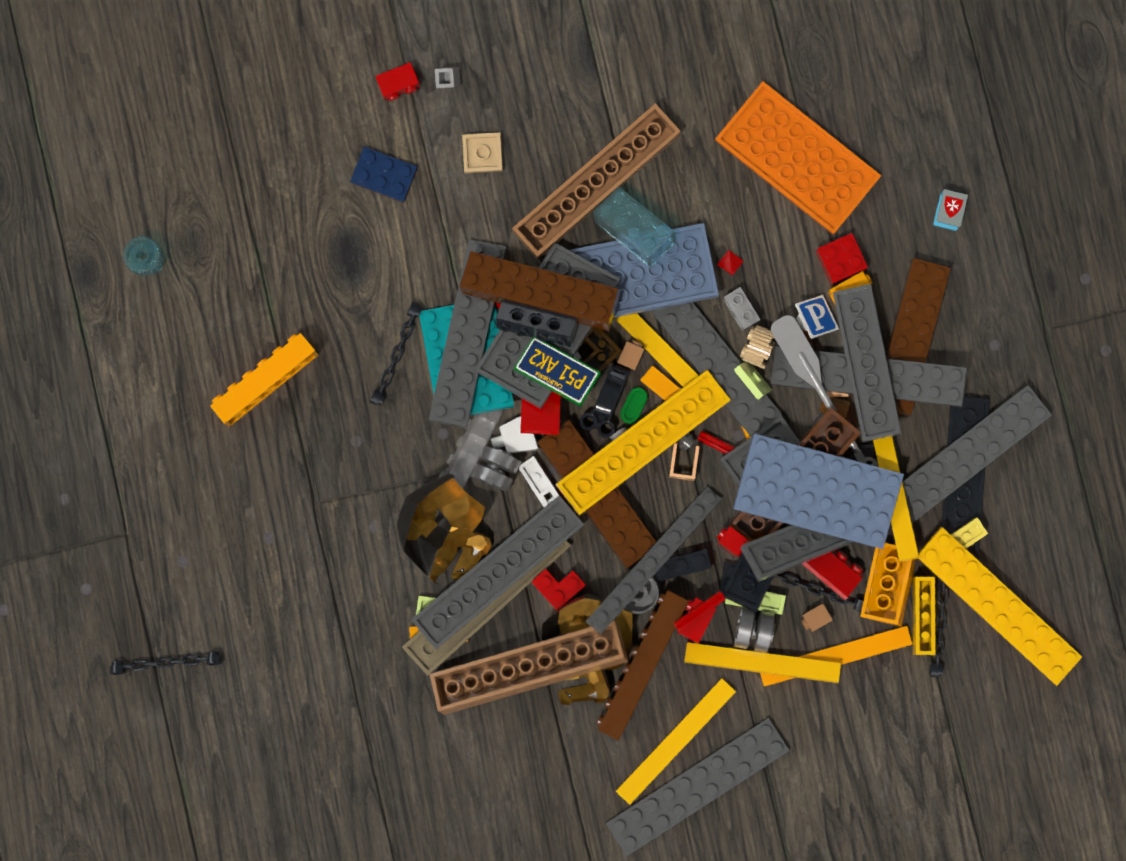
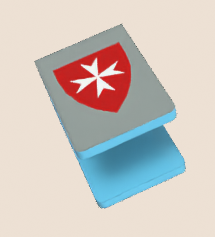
[933,189,968,231]

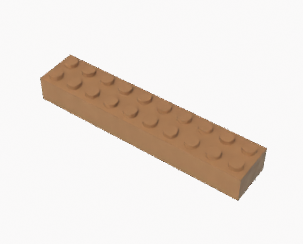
[512,103,681,260]
[430,621,628,715]

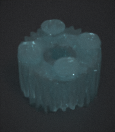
[122,236,164,277]

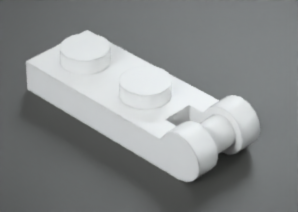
[519,456,562,508]

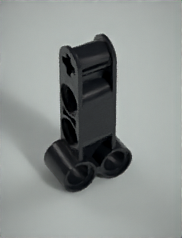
[579,362,631,439]

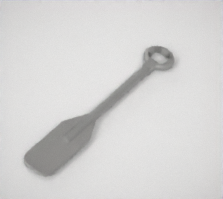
[771,315,879,467]

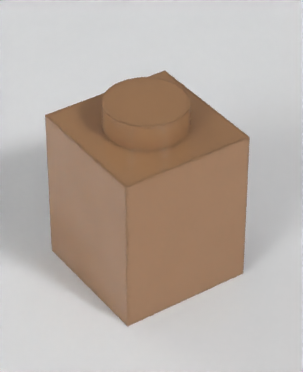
[617,340,644,371]
[801,604,833,632]

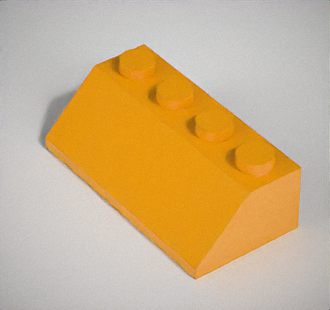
[860,543,916,627]

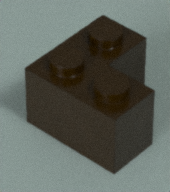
[582,327,622,374]

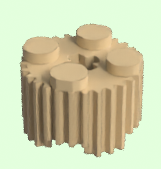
[740,325,775,369]

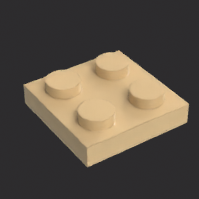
[462,133,502,174]

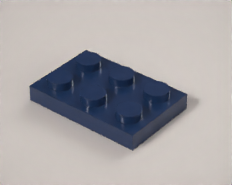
[350,147,417,203]

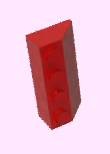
[802,550,865,600]

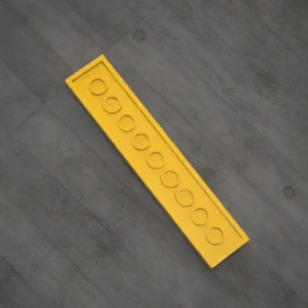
[556,370,730,515]
[918,527,1082,686]

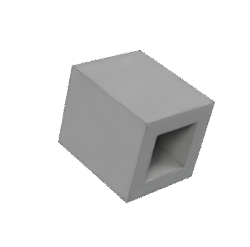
[435,67,461,88]

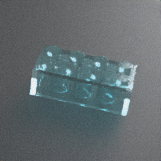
[593,187,676,268]

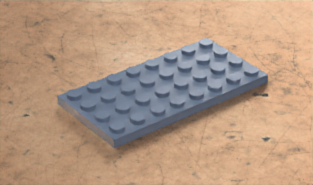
[569,223,719,318]
[733,433,904,549]

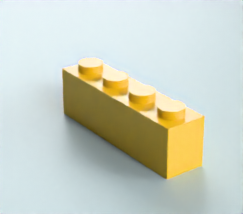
[912,577,935,655]

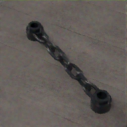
[369,301,422,406]
[772,574,864,612]
[929,577,948,678]
[110,652,222,675]

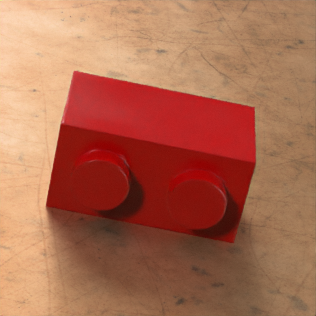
[375,62,420,101]
[716,527,749,557]

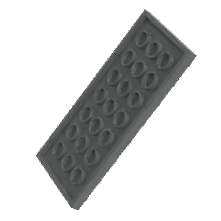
[475,243,621,409]

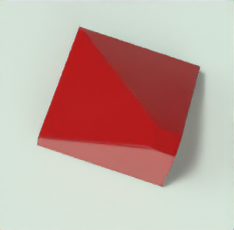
[717,250,744,276]

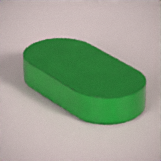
[620,387,647,424]

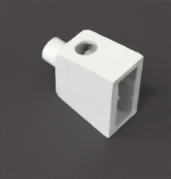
[491,416,538,454]

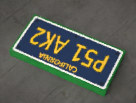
[514,337,601,407]

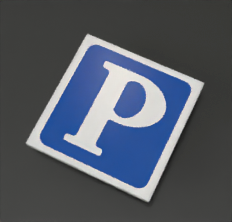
[795,295,839,339]

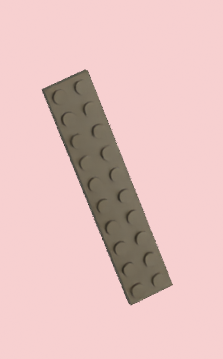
[402,541,571,676]

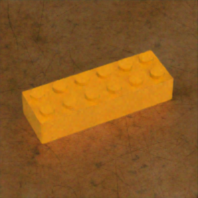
[210,333,319,427]

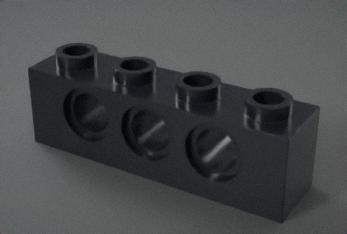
[496,299,577,347]

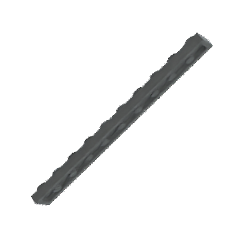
[586,487,722,634]

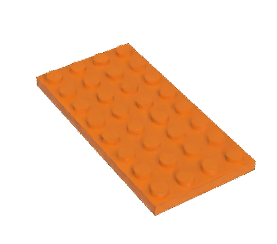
[715,81,881,235]

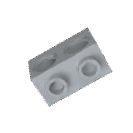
[723,287,760,332]

